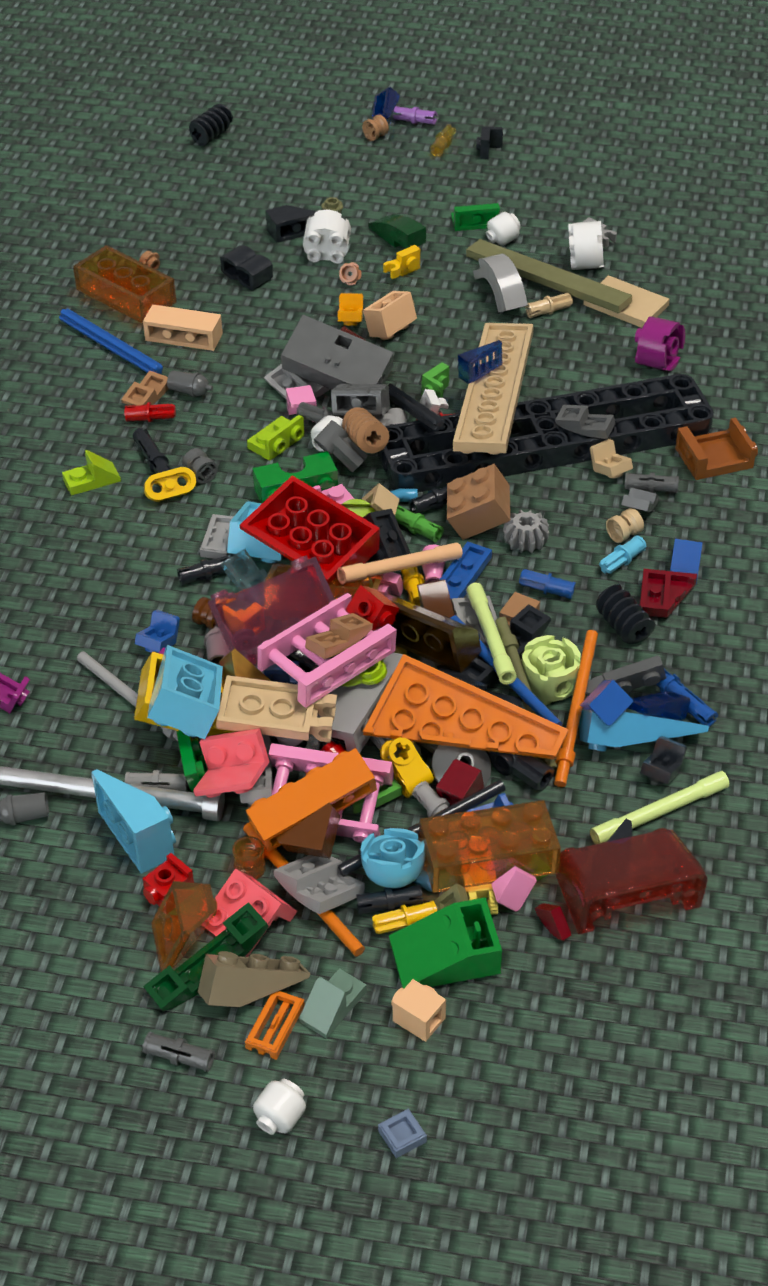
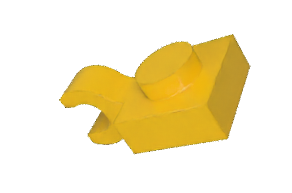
[383,245,420,279]

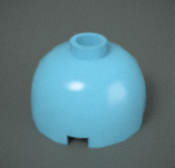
[360,828,426,889]

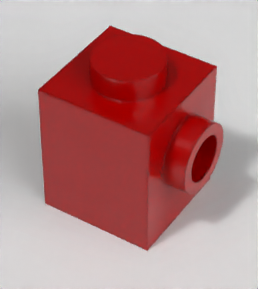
[345,585,400,630]

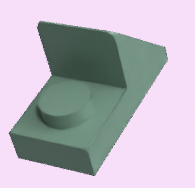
[299,968,367,1039]

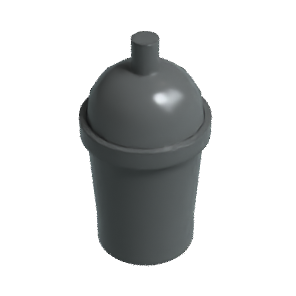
[167,370,213,398]
[0,792,49,826]

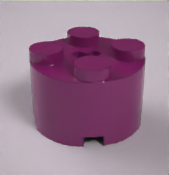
[635,316,685,371]

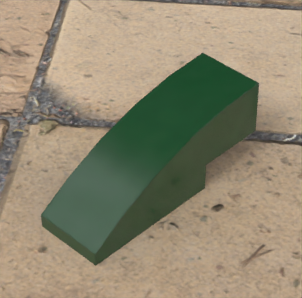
[368,215,426,249]

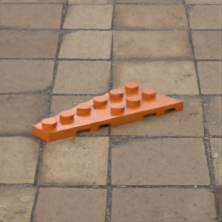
[363,654,569,759]

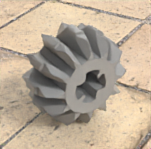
[503,510,549,553]

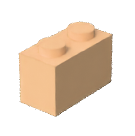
[363,291,417,340]

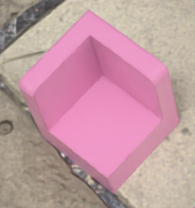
[286,385,316,422]

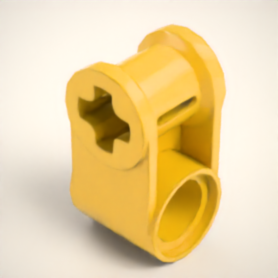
[380,738,434,798]

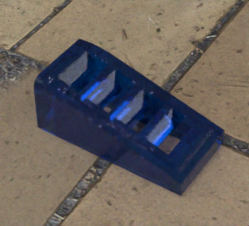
[372,86,400,120]
[458,340,502,384]
[628,691,690,721]

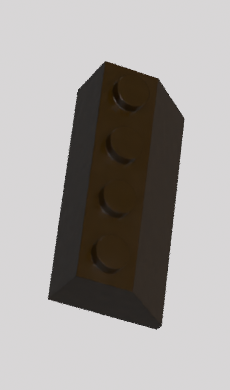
[373,592,482,673]

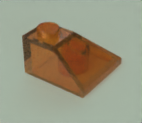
[151,881,217,971]

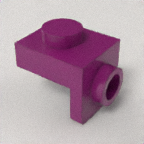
[0,673,30,713]

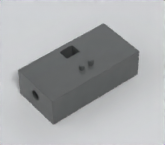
[281,315,393,390]

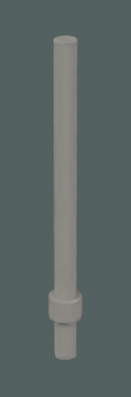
[77,651,194,741]

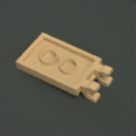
[216,675,337,743]

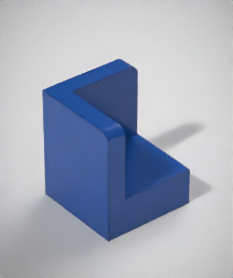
[580,679,633,726]

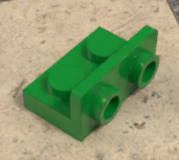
[176,730,208,793]

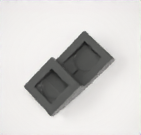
[555,405,615,439]
[621,488,660,512]

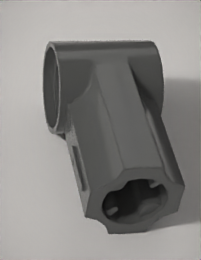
[314,420,368,473]

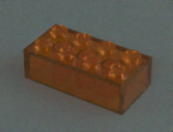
[73,245,176,324]
[419,800,561,893]

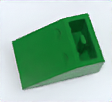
[389,897,502,988]

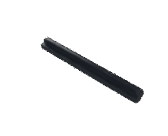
[388,383,445,432]

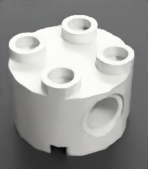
[303,210,351,263]

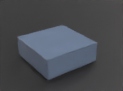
[378,1108,427,1158]

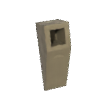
[198,951,310,1007]

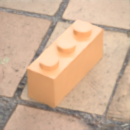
[143,304,223,351]

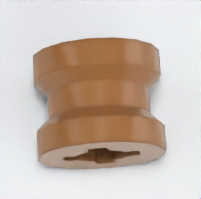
[362,115,389,141]

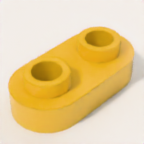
[144,467,196,502]

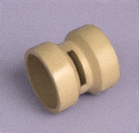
[606,508,644,543]

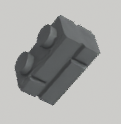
[331,384,390,416]

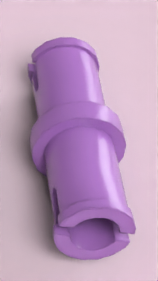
[393,106,437,125]

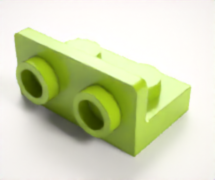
[247,415,304,461]

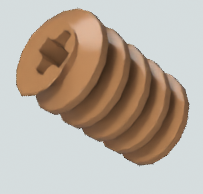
[342,407,389,453]

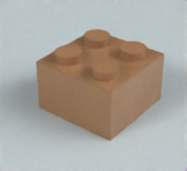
[447,464,510,540]

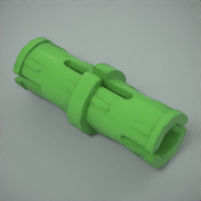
[395,505,444,542]

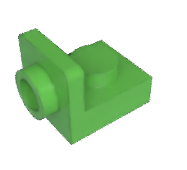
[421,362,450,398]

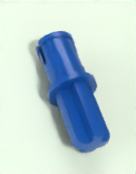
[519,569,576,599]

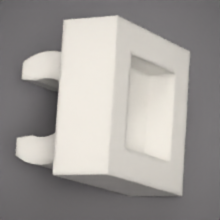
[420,389,449,414]

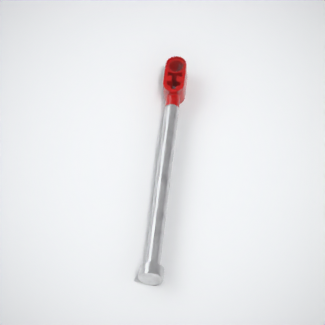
[0,766,225,821]

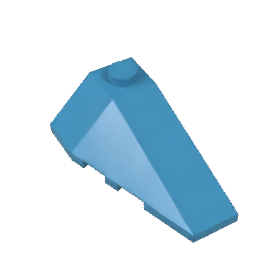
[579,708,709,752]

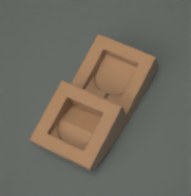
[121,371,168,406]
[305,613,373,659]

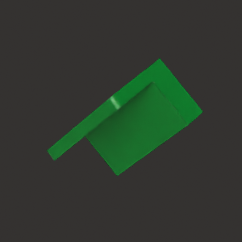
[451,203,500,231]

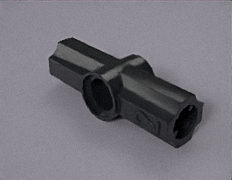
[486,751,554,791]

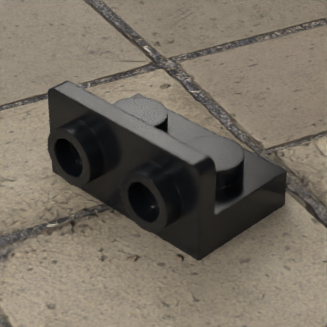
[362,509,411,562]

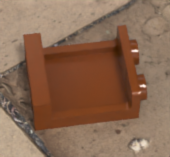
[675,418,758,480]

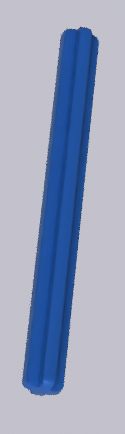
[59,309,163,374]

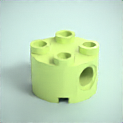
[522,635,581,705]

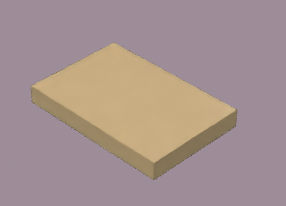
[583,275,670,328]

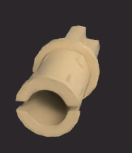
[525,293,573,318]

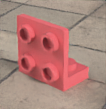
[193,728,270,798]
[199,868,297,957]

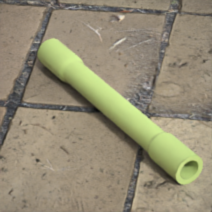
[466,583,517,684]
[590,771,729,846]

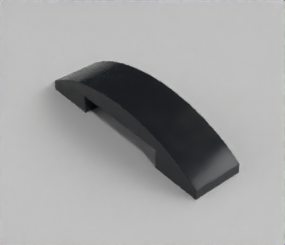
[454,604,551,686]

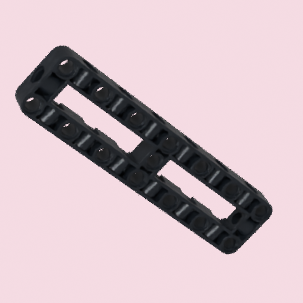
[378,374,714,492]

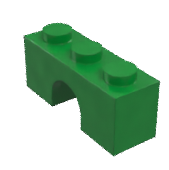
[252,451,338,503]

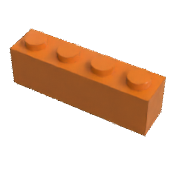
[246,748,377,852]

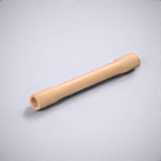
[337,542,463,584]

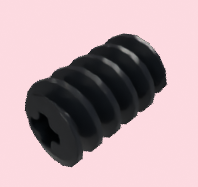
[189,104,233,146]
[596,584,656,644]

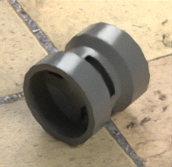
[182,448,218,484]

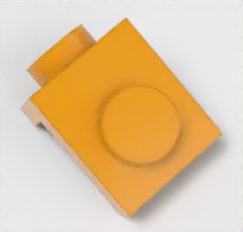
[338,293,363,326]

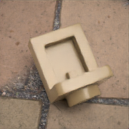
[590,439,633,478]

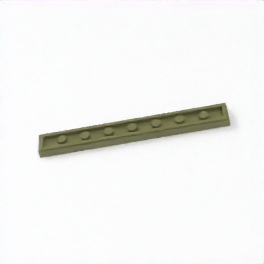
[466,239,632,313]

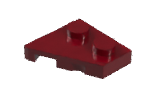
[640,568,697,618]

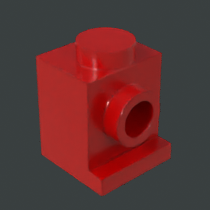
[142,853,195,912]

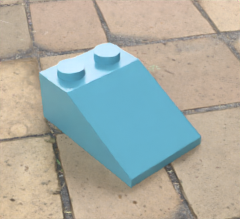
[227,501,284,563]
[147,645,223,739]
[91,769,176,874]

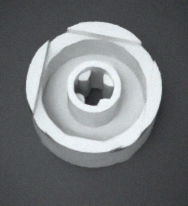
[568,221,604,270]

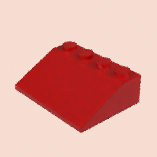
[239,475,380,583]

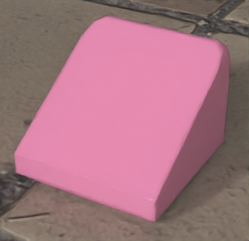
[491,866,537,912]

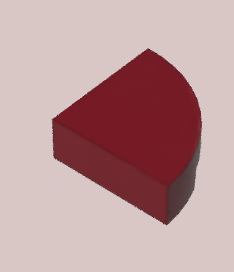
[535,903,571,941]

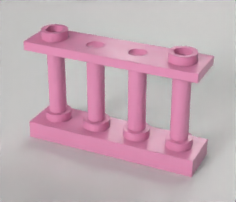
[257,593,396,708]
[268,743,394,843]

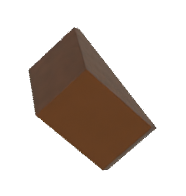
[276,802,341,859]

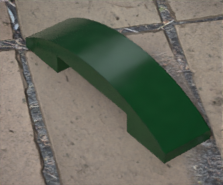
[143,902,269,1012]

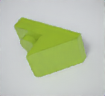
[62,450,121,496]

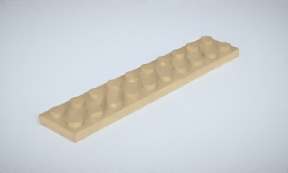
[453,323,533,454]

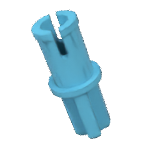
[599,535,647,573]

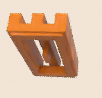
[245,991,305,1060]

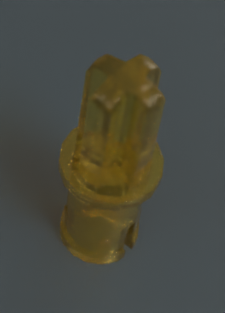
[430,124,456,157]

